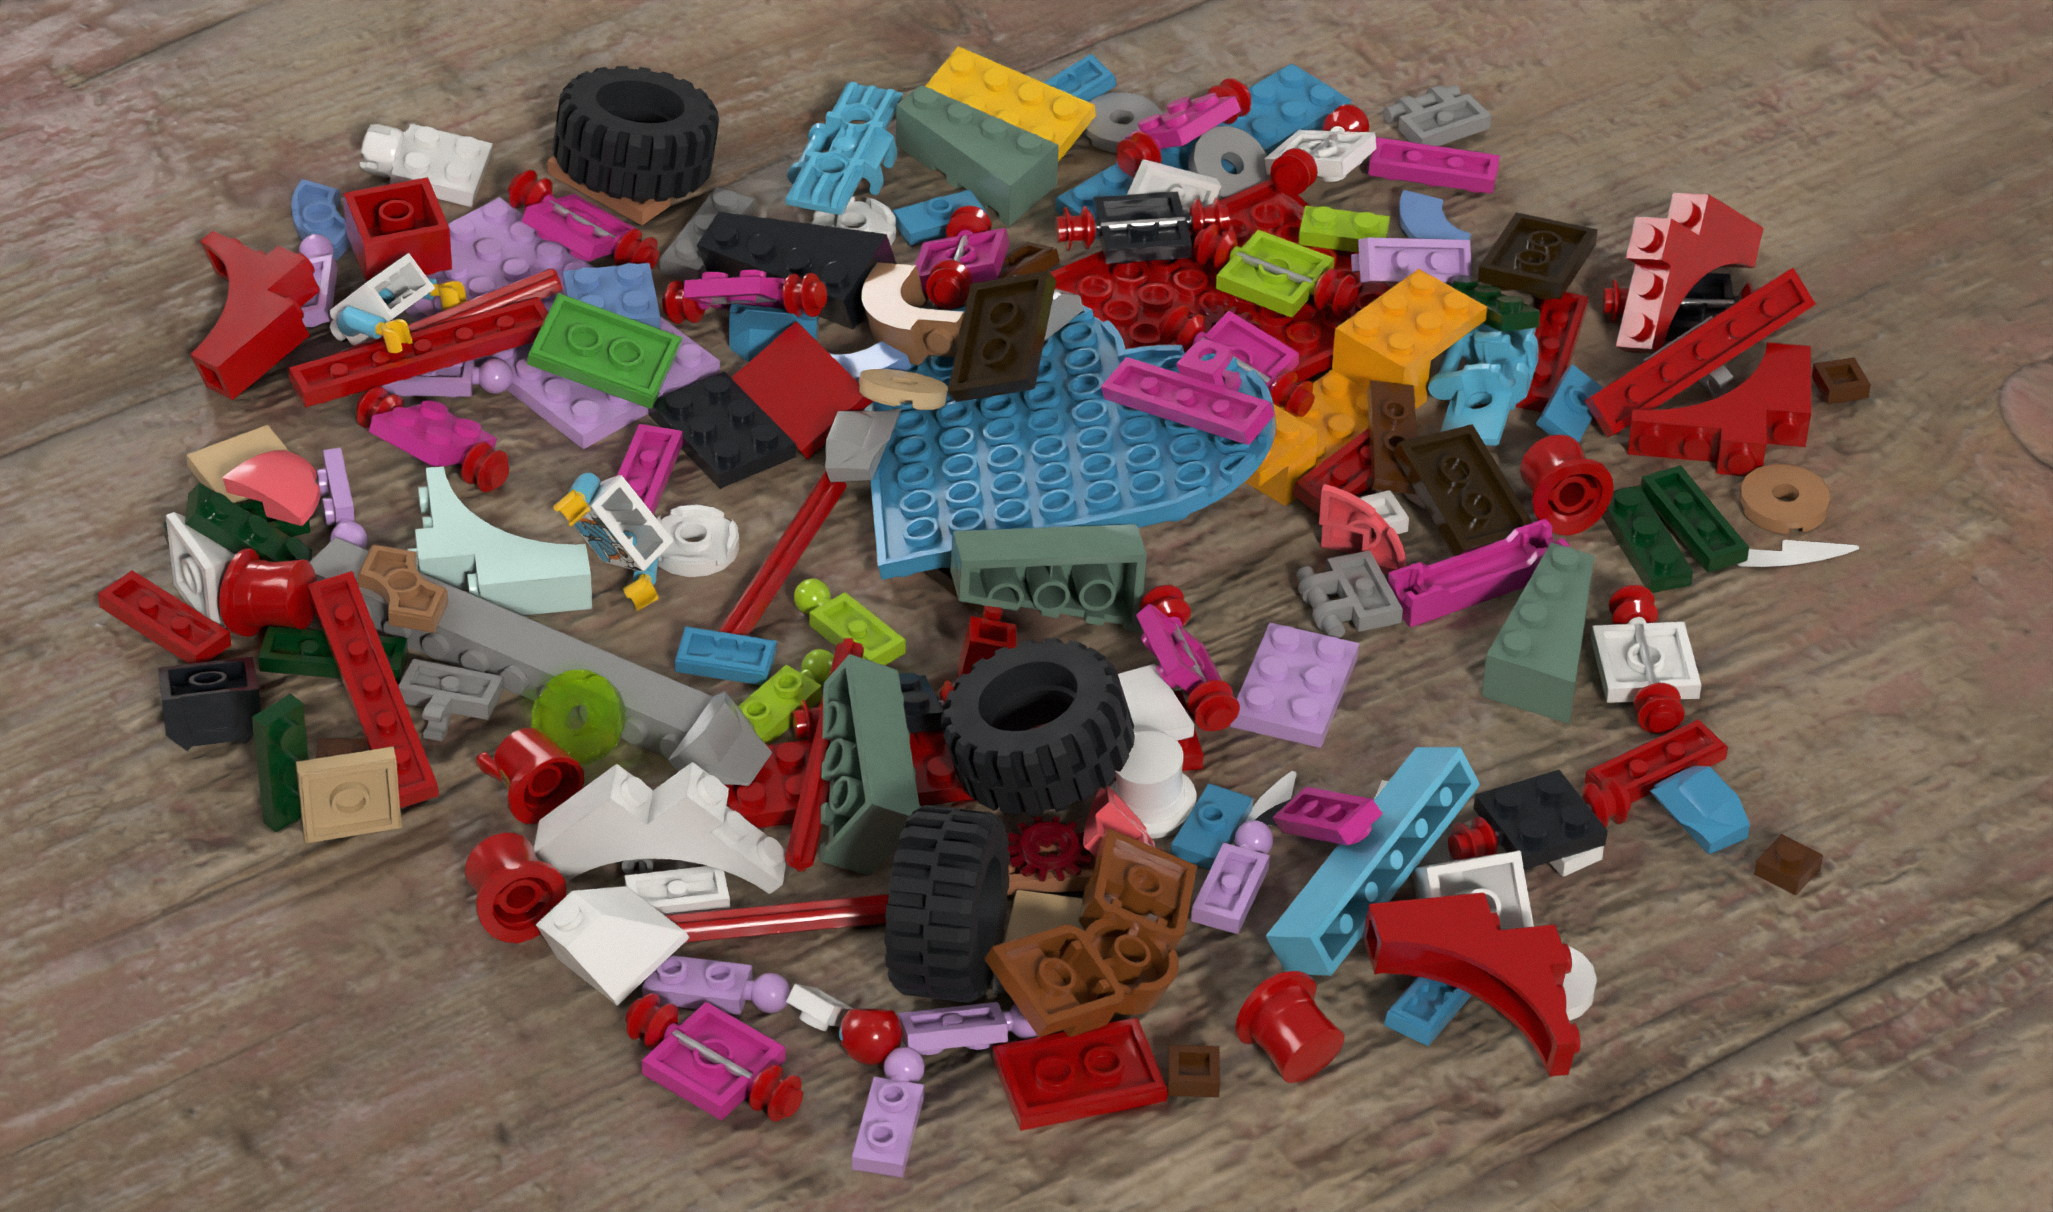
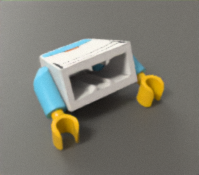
[330,253,467,353]
[553,473,674,612]

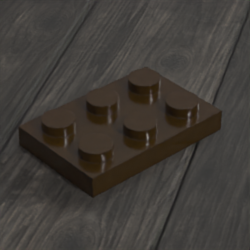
[1478,212,1598,300]
[948,270,1056,402]
[1393,424,1532,556]

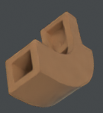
[862,262,964,365]

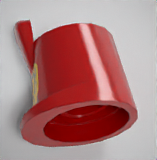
[476,728,584,824]

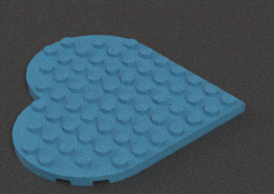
[864,306,1276,580]

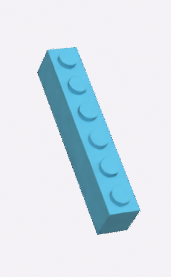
[1265,747,1480,976]

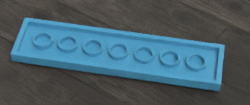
[1055,63,1351,240]

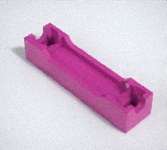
[1388,518,1570,628]

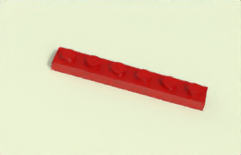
[1584,267,1816,438]
[289,297,549,408]
[307,571,439,808]

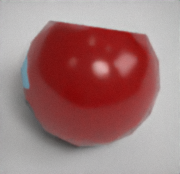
[839,1008,903,1066]

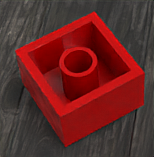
[343,177,452,282]

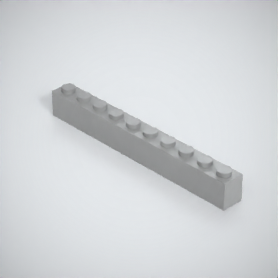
[309,537,713,759]

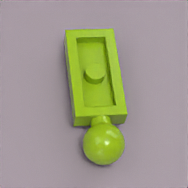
[794,578,906,666]
[738,649,834,745]

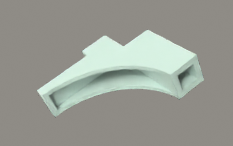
[408,466,592,616]

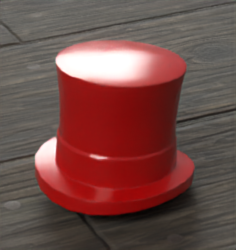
[1520,435,1614,536]
[219,548,317,637]
[465,832,566,944]
[1235,971,1345,1083]

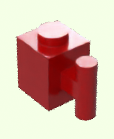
[958,606,1016,679]

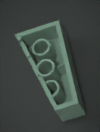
[896,85,1059,227]

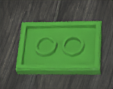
[526,293,683,409]

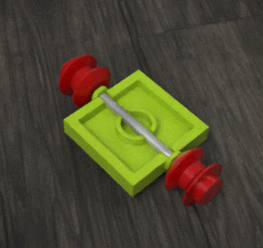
[1193,224,1358,318]

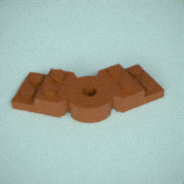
[984,828,1197,1037]

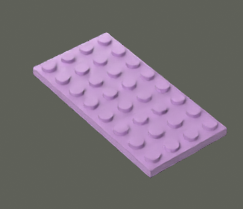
[405,197,720,449]

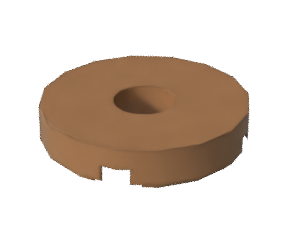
[1739,464,1831,534]

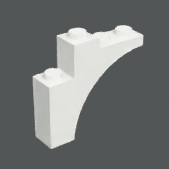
[534,762,787,894]

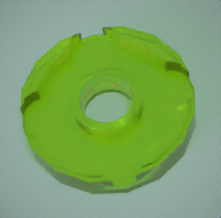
[531,669,626,765]

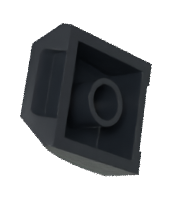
[158,656,261,752]

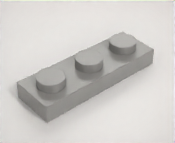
[660,187,755,280]

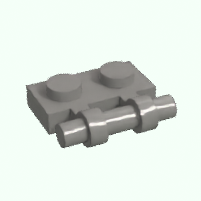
[1383,85,1492,146]
[1296,550,1403,639]

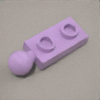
[299,234,338,327]
[382,358,513,397]
[316,448,367,549]
[1191,820,1273,934]
[642,955,791,1015]
[899,1002,1038,1055]
[852,1047,925,1178]

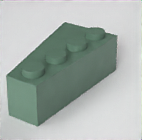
[950,524,1147,632]
[1482,542,1594,724]
[820,654,921,876]

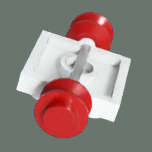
[1265,104,1377,196]
[1591,585,1701,734]

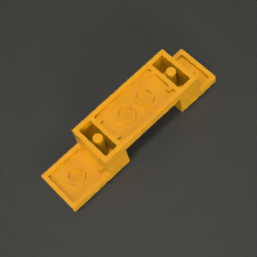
[1245,269,1487,506]

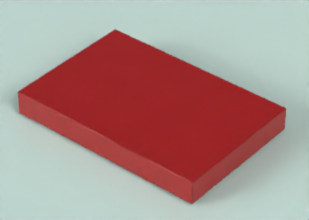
[732,321,873,459]
[992,1017,1168,1131]

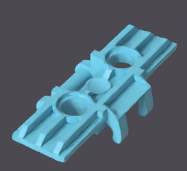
[785,81,903,215]
[1428,323,1539,447]

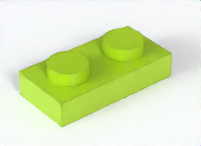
[1299,205,1390,253]

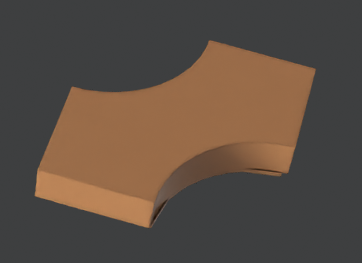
[358,545,448,633]

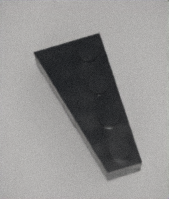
[697,212,896,330]

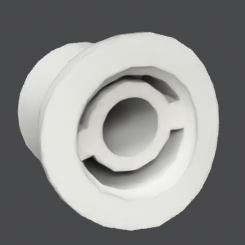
[1111,731,1197,839]

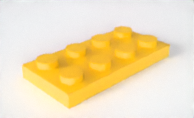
[925,46,1096,162]

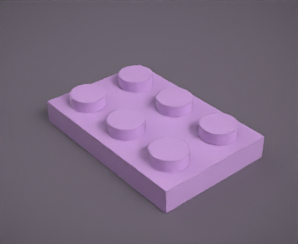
[1230,623,1359,748]

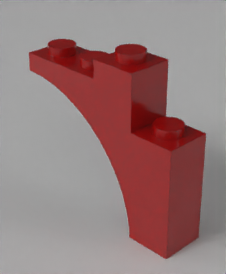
[1616,193,1764,354]
[190,231,320,400]
[1627,342,1811,476]
[1362,892,1580,1077]

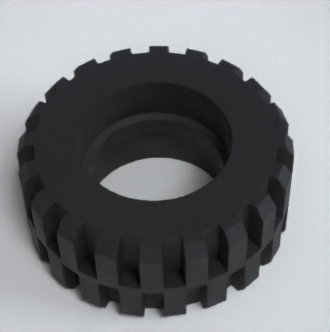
[553,66,719,202]
[941,638,1135,816]
[884,805,1010,1003]

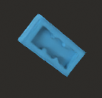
[1043,53,1117,102]
[893,190,988,246]
[1536,364,1603,442]
[675,626,777,685]
[1170,783,1253,870]
[1384,977,1472,1046]

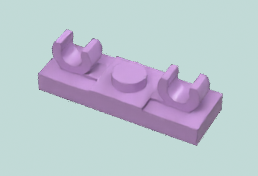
[1351,238,1472,284]

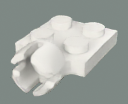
[360,124,493,207]

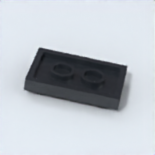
[649,371,796,489]

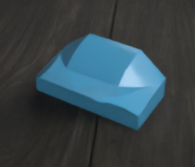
[729,304,818,362]
[1650,766,1750,854]

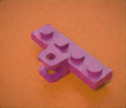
[1101,339,1275,445]

